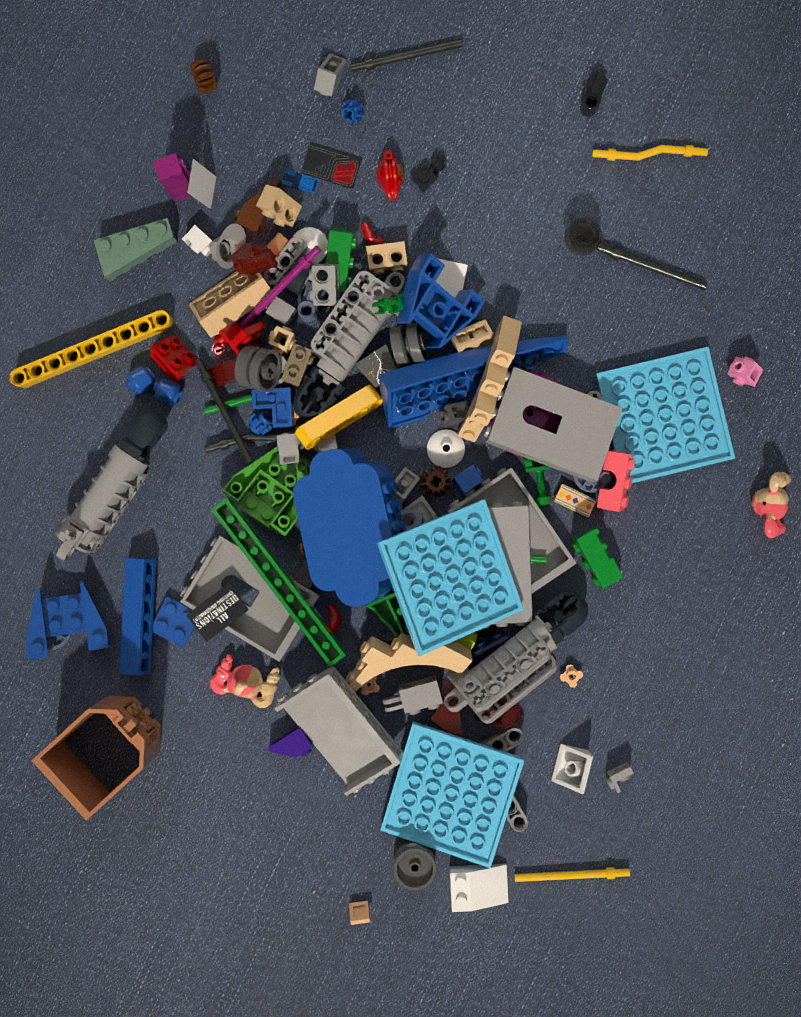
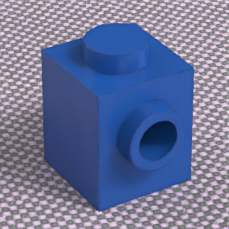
[451,465,484,496]

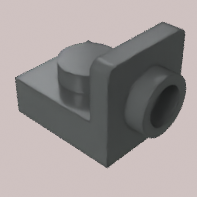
[439,401,469,428]

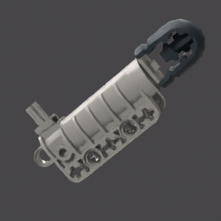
[293,271,415,422]
[54,408,168,561]
[444,591,588,724]

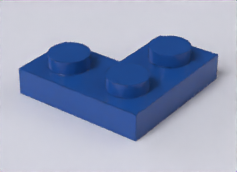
[252,388,293,428]

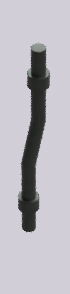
[204,423,302,453]

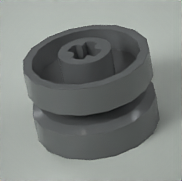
[390,321,428,368]
[235,345,282,392]
[393,840,436,890]

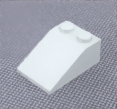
[449,864,508,912]

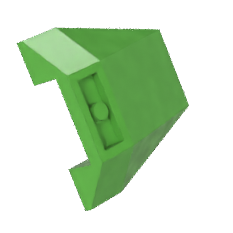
[222,447,311,536]

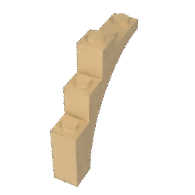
[457,316,522,442]
[346,632,473,692]

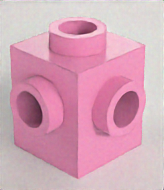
[727,357,763,387]

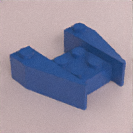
[397,253,485,348]
[26,582,109,660]

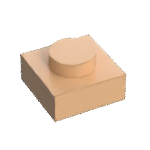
[349,901,370,925]

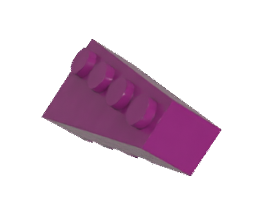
[153,153,191,202]

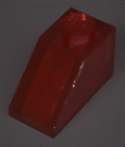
[230,242,278,275]
[208,358,237,388]
[430,697,463,738]
[475,700,520,729]

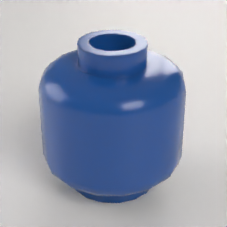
[125,366,156,394]
[153,378,183,406]

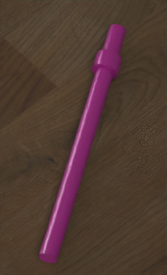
[240,245,321,328]

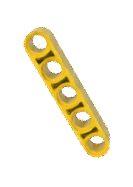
[295,385,383,449]

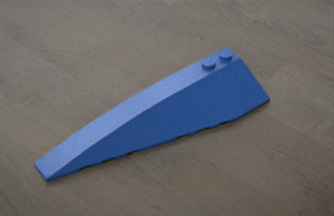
[379,336,568,429]

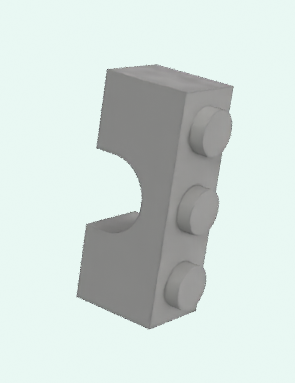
[276,433,338,465]

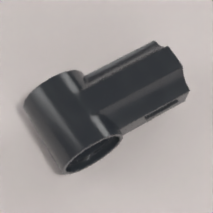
[580,74,608,117]

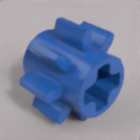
[340,98,365,124]
[249,411,273,435]

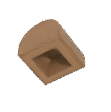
[267,233,289,257]

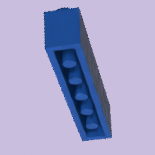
[119,557,156,676]

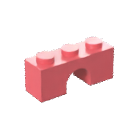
[597,449,635,512]

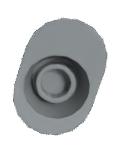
[210,223,246,269]

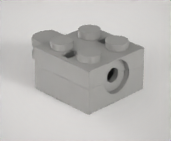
[382,675,443,715]

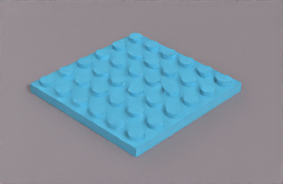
[595,347,735,483]
[377,500,524,656]
[381,721,525,868]

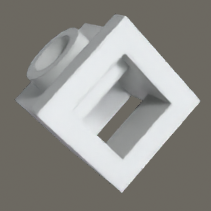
[182,225,213,257]

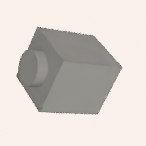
[265,297,297,327]

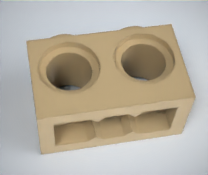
[256,185,302,227]
[366,241,407,275]
[451,319,494,353]

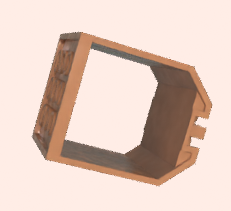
[32,696,161,821]

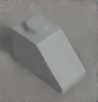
[314,54,347,96]
[394,467,420,504]

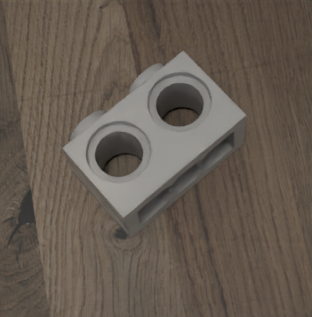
[309,264,340,306]

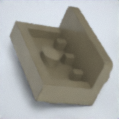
[281,344,316,388]

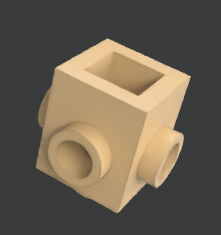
[268,326,297,355]

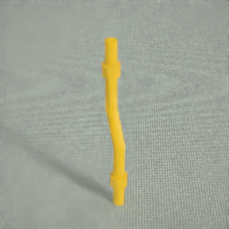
[592,145,708,161]

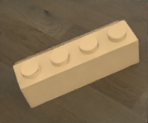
[189,261,271,338]

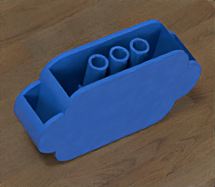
[293,448,406,607]

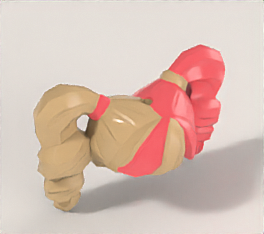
[751,472,791,538]
[210,654,281,708]

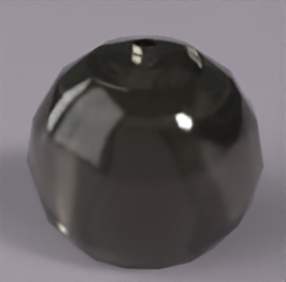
[564,217,603,256]

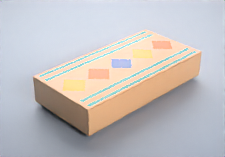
[554,484,597,517]

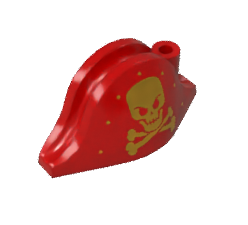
[376,150,405,201]

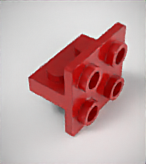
[219,321,267,356]
[150,335,197,382]

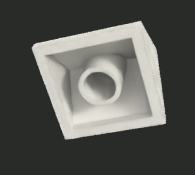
[551,744,593,794]

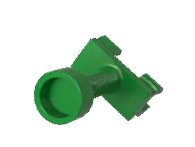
[372,287,405,315]
[523,457,552,506]

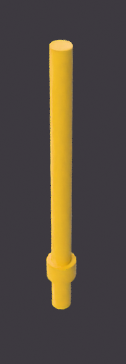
[514,867,630,882]

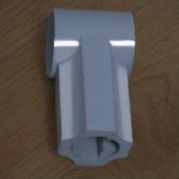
[298,282,323,322]

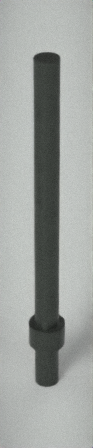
[350,39,463,72]
[597,244,707,290]
[195,359,254,464]

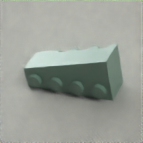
[93,218,178,282]

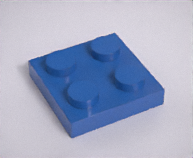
[152,596,195,648]

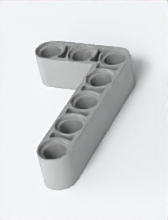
[479,725,528,832]

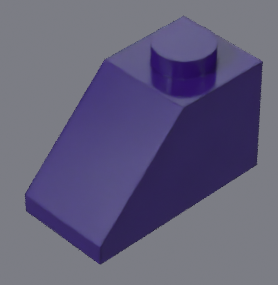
[267,726,313,757]

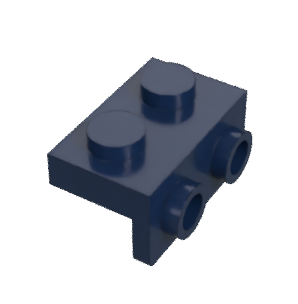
[472,631,509,663]

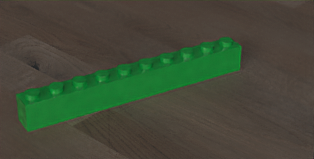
[211,498,347,667]

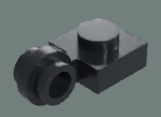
[410,156,446,192]

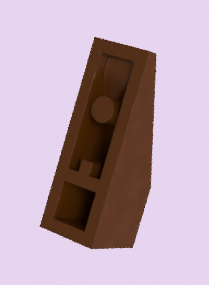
[235,177,282,236]

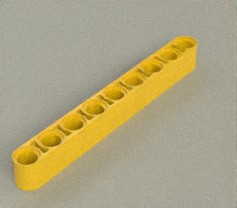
[9,310,173,388]

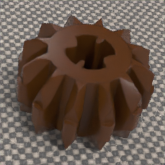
[190,58,217,94]
[420,466,452,498]

